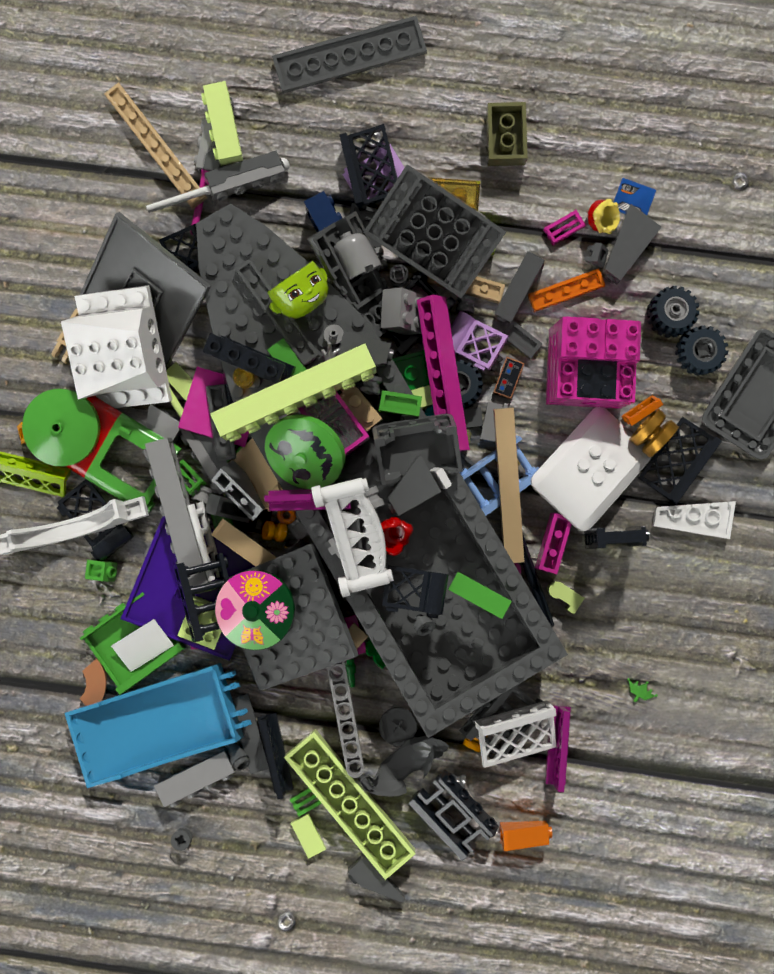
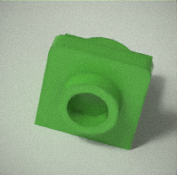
[85,560,117,582]

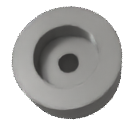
[324,324,344,346]

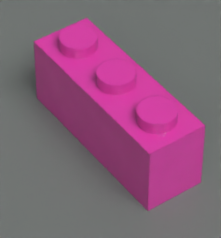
[535,513,571,574]

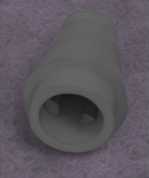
[225,742,250,771]

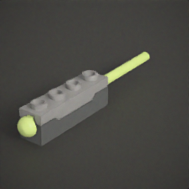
[169,386,228,497]

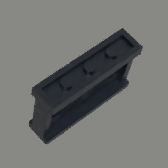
[584,526,649,549]

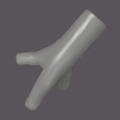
[321,342,339,361]

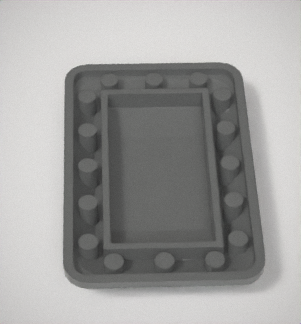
[702,329,774,459]

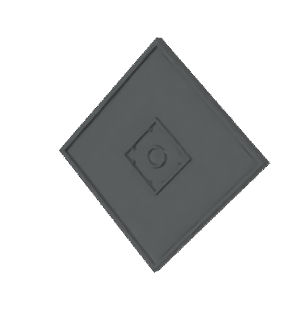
[79,212,211,370]

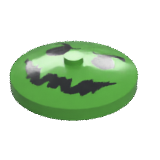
[265,414,345,490]

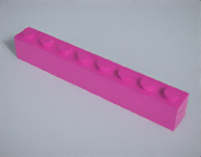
[417,295,470,452]

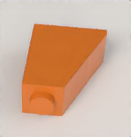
[500,821,552,851]

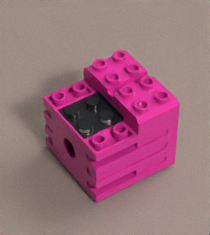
[546,316,641,409]

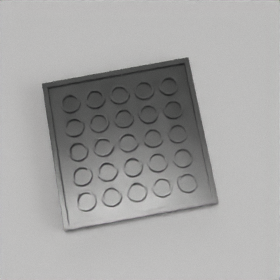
[219,543,358,691]

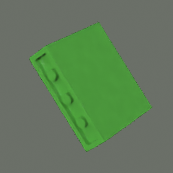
[80,592,186,695]

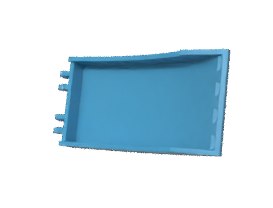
[64,663,252,788]

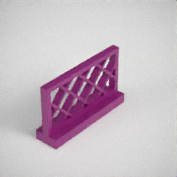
[264,489,351,511]
[545,705,571,792]

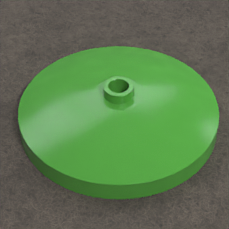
[22,389,100,466]

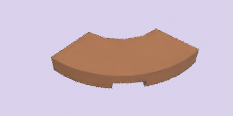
[80,659,107,706]

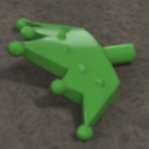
[627,678,658,702]

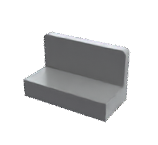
[480,402,508,443]

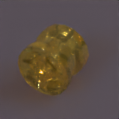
[233,368,255,389]

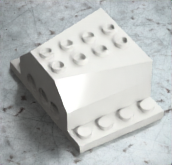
[61,285,172,408]

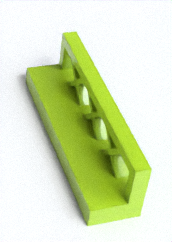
[0,451,71,497]

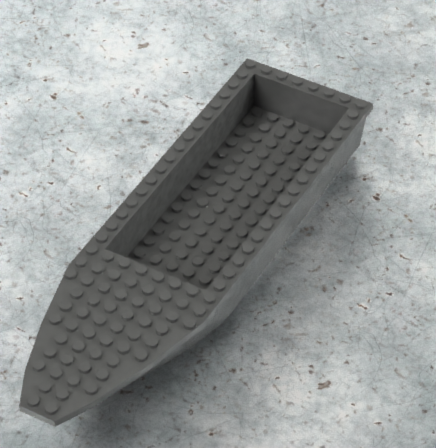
[196,203,568,738]

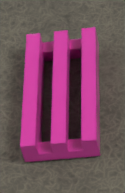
[543,210,586,246]

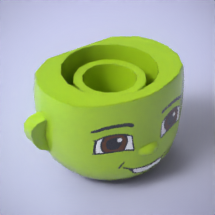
[267,261,328,319]

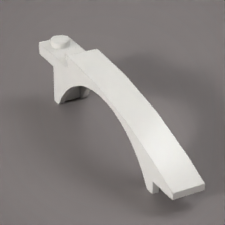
[0,496,149,555]

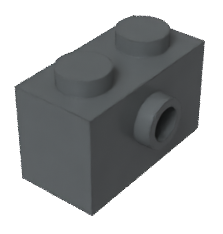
[205,494,250,523]

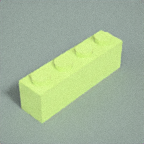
[201,81,243,166]

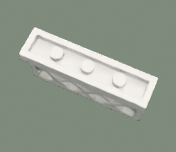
[475,701,556,768]

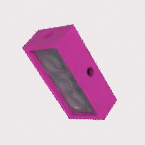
[298,391,370,456]

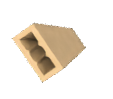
[211,519,277,566]

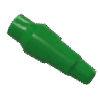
[346,658,356,688]

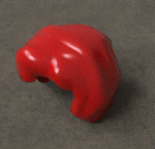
[381,517,413,556]

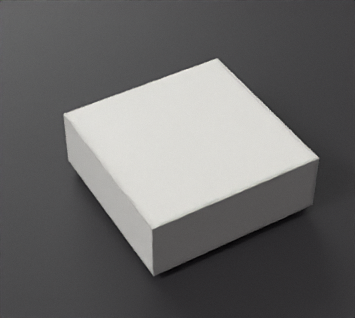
[430,467,452,489]

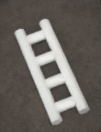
[187,501,220,581]

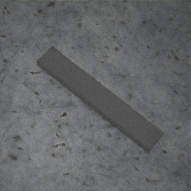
[234,258,320,367]

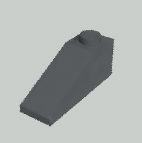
[211,460,265,521]
[348,854,405,903]

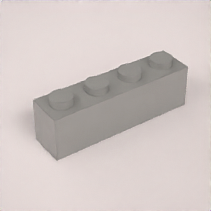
[154,749,236,808]

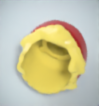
[586,199,620,234]

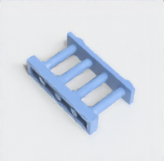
[460,435,539,516]

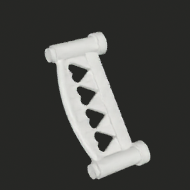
[311,478,394,597]

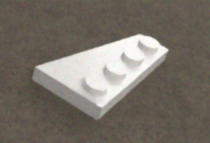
[652,501,736,539]

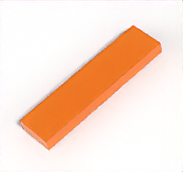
[527,268,606,313]

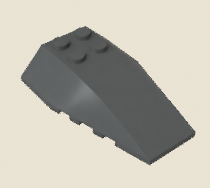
[308,211,388,337]

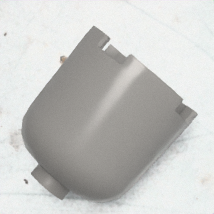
[334,231,381,281]

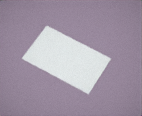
[111,619,174,672]

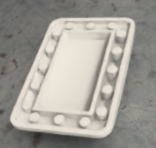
[530,407,651,532]

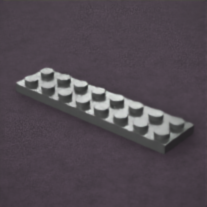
[272,15,427,94]

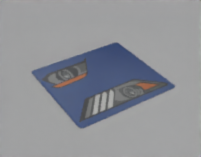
[613,178,656,215]

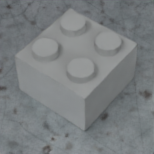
[381,287,424,335]

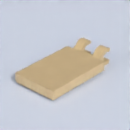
[228,438,283,512]

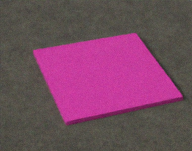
[178,366,249,448]

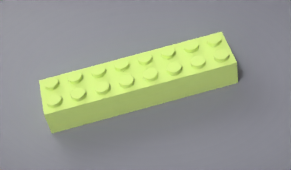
[210,344,377,442]
[284,729,416,880]

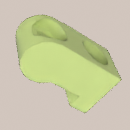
[547,582,585,614]

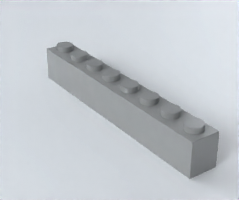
[144,438,212,587]

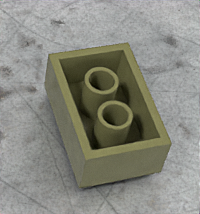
[486,102,528,166]

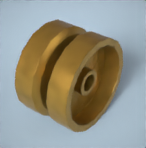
[629,408,679,458]

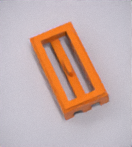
[621,395,663,426]

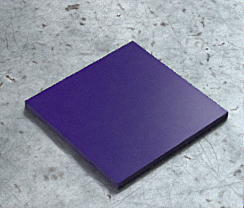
[121,516,273,661]

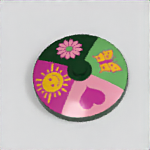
[215,569,295,650]

